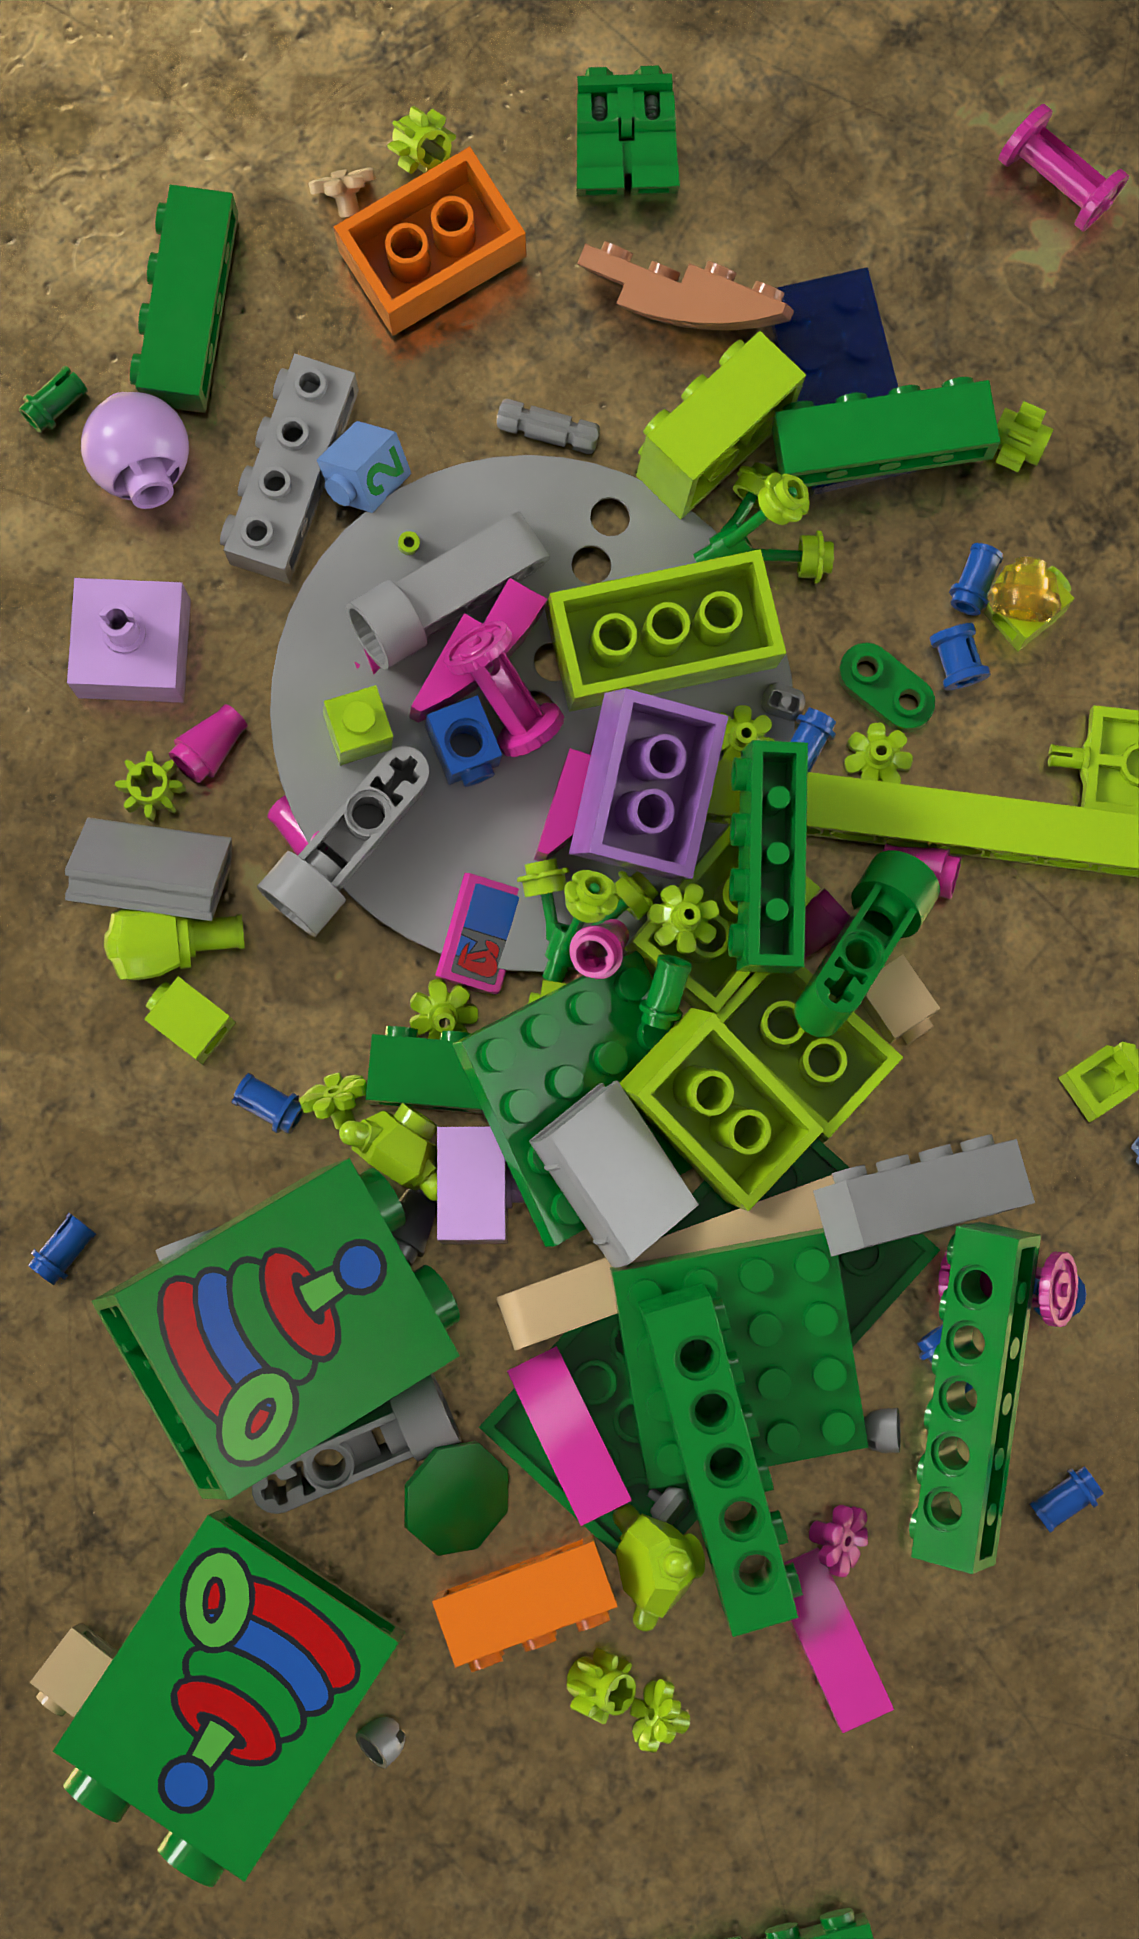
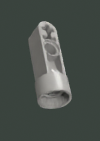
[346,512,550,670]
[257,746,429,937]
[252,1373,462,1514]

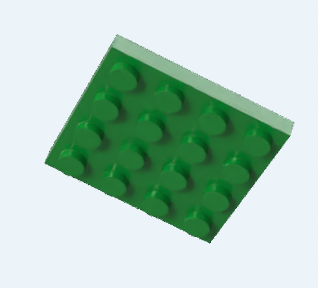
[452,951,692,1247]
[610,1228,869,1489]

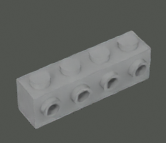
[220,353,359,584]
[813,1134,1035,1257]

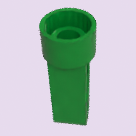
[794,850,940,1037]

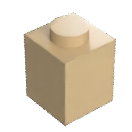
[861,954,940,1045]
[30,1622,118,1717]

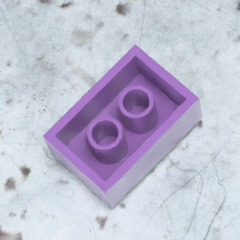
[569,688,728,880]

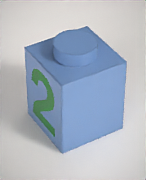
[317,421,412,513]

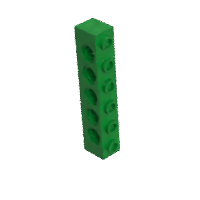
[909,1222,1041,1574]
[638,1283,803,1637]

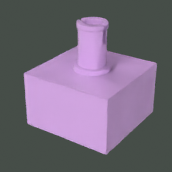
[67,578,191,703]
[437,1127,525,1244]

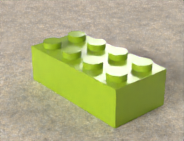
[545,549,786,712]

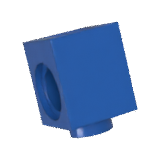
[425,695,503,787]

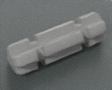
[497,399,600,454]

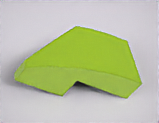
[1059,1042,1139,1123]

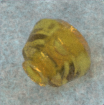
[987,557,1061,622]

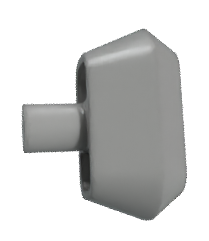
[762,682,805,721]
[647,1486,689,1525]

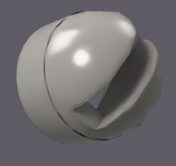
[864,1408,901,1453]
[356,1717,406,1769]

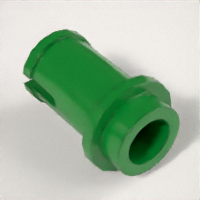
[19,365,88,433]
[639,954,692,1030]

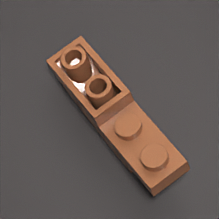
[577,241,794,330]

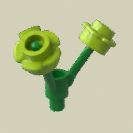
[693,462,834,584]
[517,858,659,983]

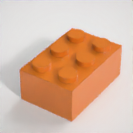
[333,146,527,336]
[432,1535,618,1672]

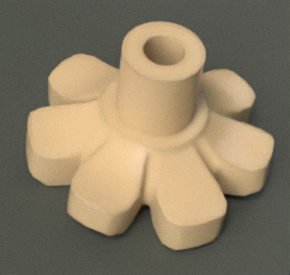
[308,167,376,218]

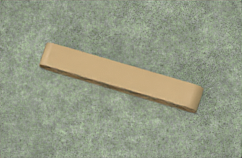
[496,1175,835,1350]

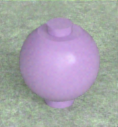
[81,392,189,509]

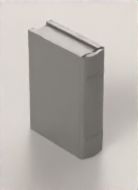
[65,817,232,921]
[529,1081,699,1268]

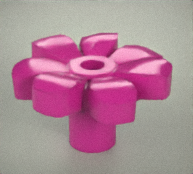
[809,1505,868,1577]

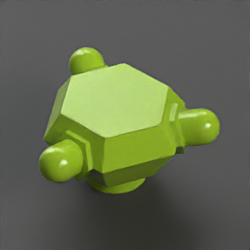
[339,1102,439,1201]
[613,1503,705,1632]

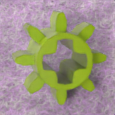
[387,106,456,174]
[996,401,1054,472]
[115,751,186,822]
[567,1647,636,1724]

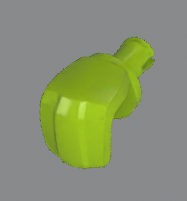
[104,908,245,980]

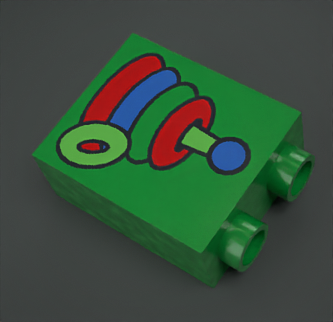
[91,1158,460,1500]
[53,1509,406,1887]

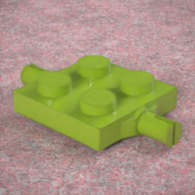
[1048,705,1139,814]

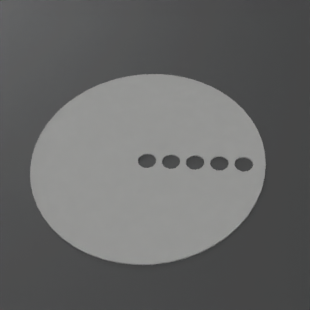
[270,455,795,972]

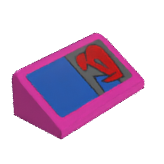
[435,873,519,995]

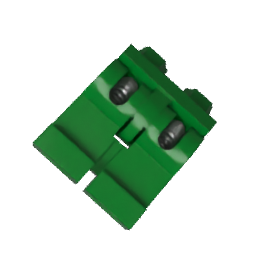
[576,65,680,197]

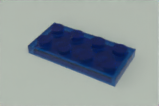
[771,267,916,495]

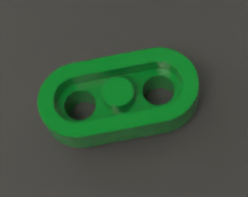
[838,643,935,733]

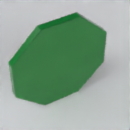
[404,1441,508,1556]

